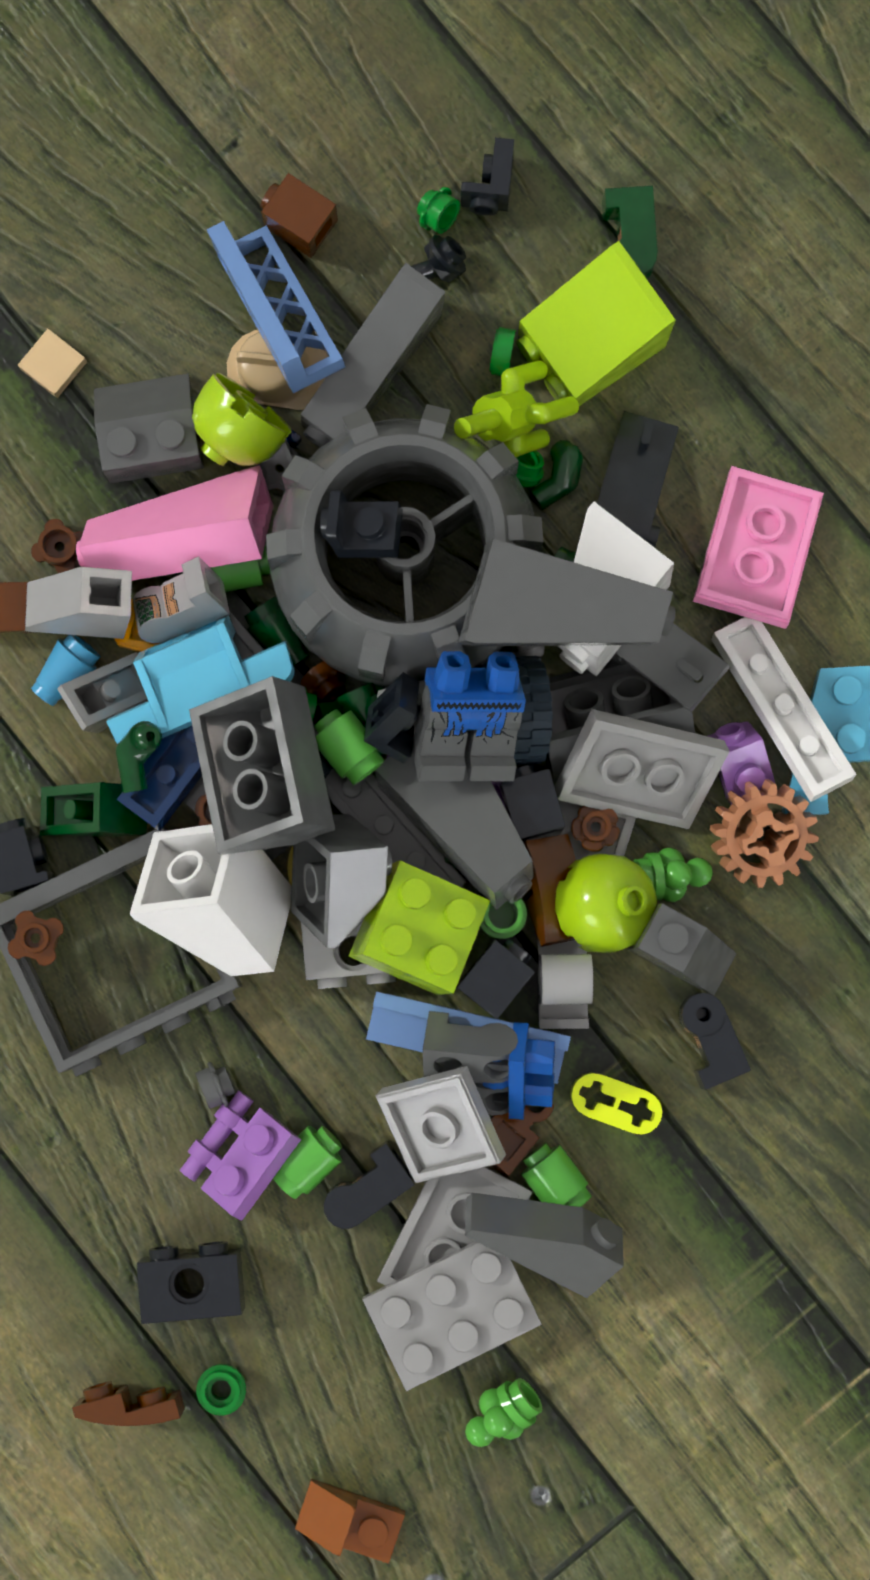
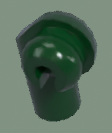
[529,440,583,511]
[116,721,162,793]

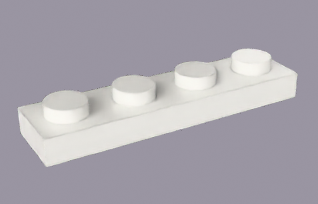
[711,617,856,802]

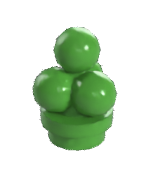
[633,847,713,902]
[465,1378,543,1447]

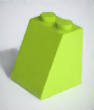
[516,241,676,406]

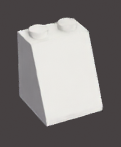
[558,501,674,676]
[130,824,292,976]

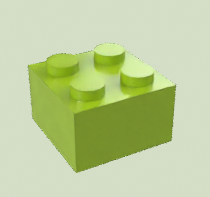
[348,860,490,995]

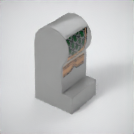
[133,556,230,643]

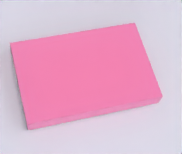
[693,466,824,629]

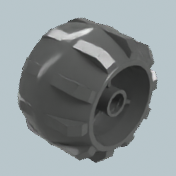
[266,404,543,689]

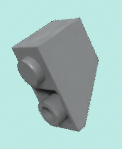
[25,567,132,639]

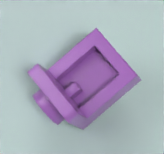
[708,722,775,805]

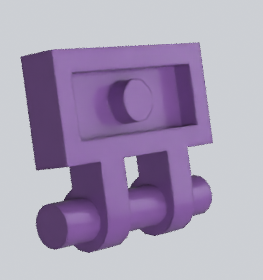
[180,1090,301,1221]

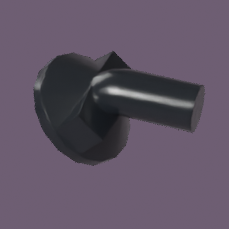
[399,235,466,282]

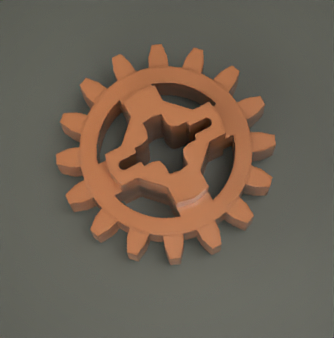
[710,779,819,888]

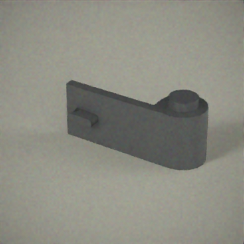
[609,623,730,712]

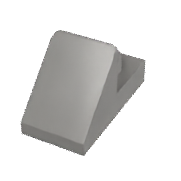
[57,652,148,733]

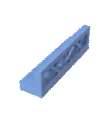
[207,221,346,393]
[366,991,571,1084]

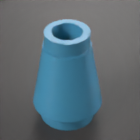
[31,635,101,706]

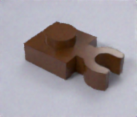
[490,1104,554,1177]

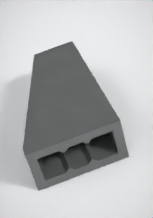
[301,263,446,448]
[458,538,676,646]
[375,737,533,910]

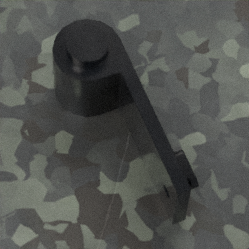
[597,411,679,548]

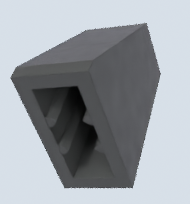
[627,903,736,995]

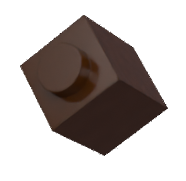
[260,173,338,259]

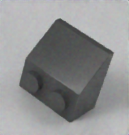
[94,373,204,484]
[291,814,392,949]

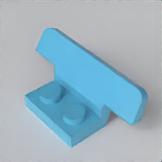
[106,616,295,744]

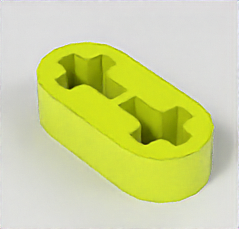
[570,1072,662,1135]

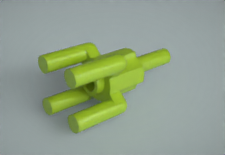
[454,360,579,457]

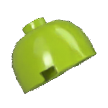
[192,373,291,466]
[555,854,657,953]

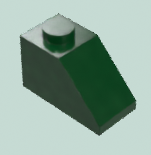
[40,782,147,837]

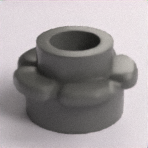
[195,1062,235,1109]

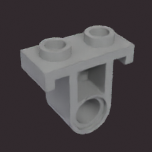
[537,936,593,1029]

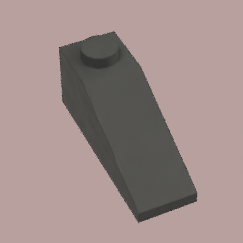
[465,1193,624,1298]

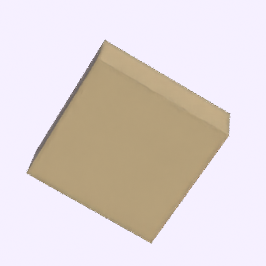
[18,329,87,398]

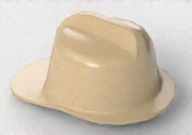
[227,330,328,410]

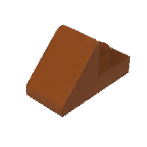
[295,1479,405,1564]

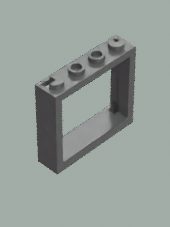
[0,827,242,1077]

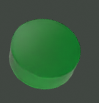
[489,327,516,376]

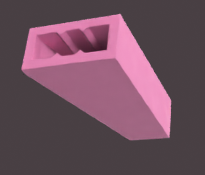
[76,465,273,581]

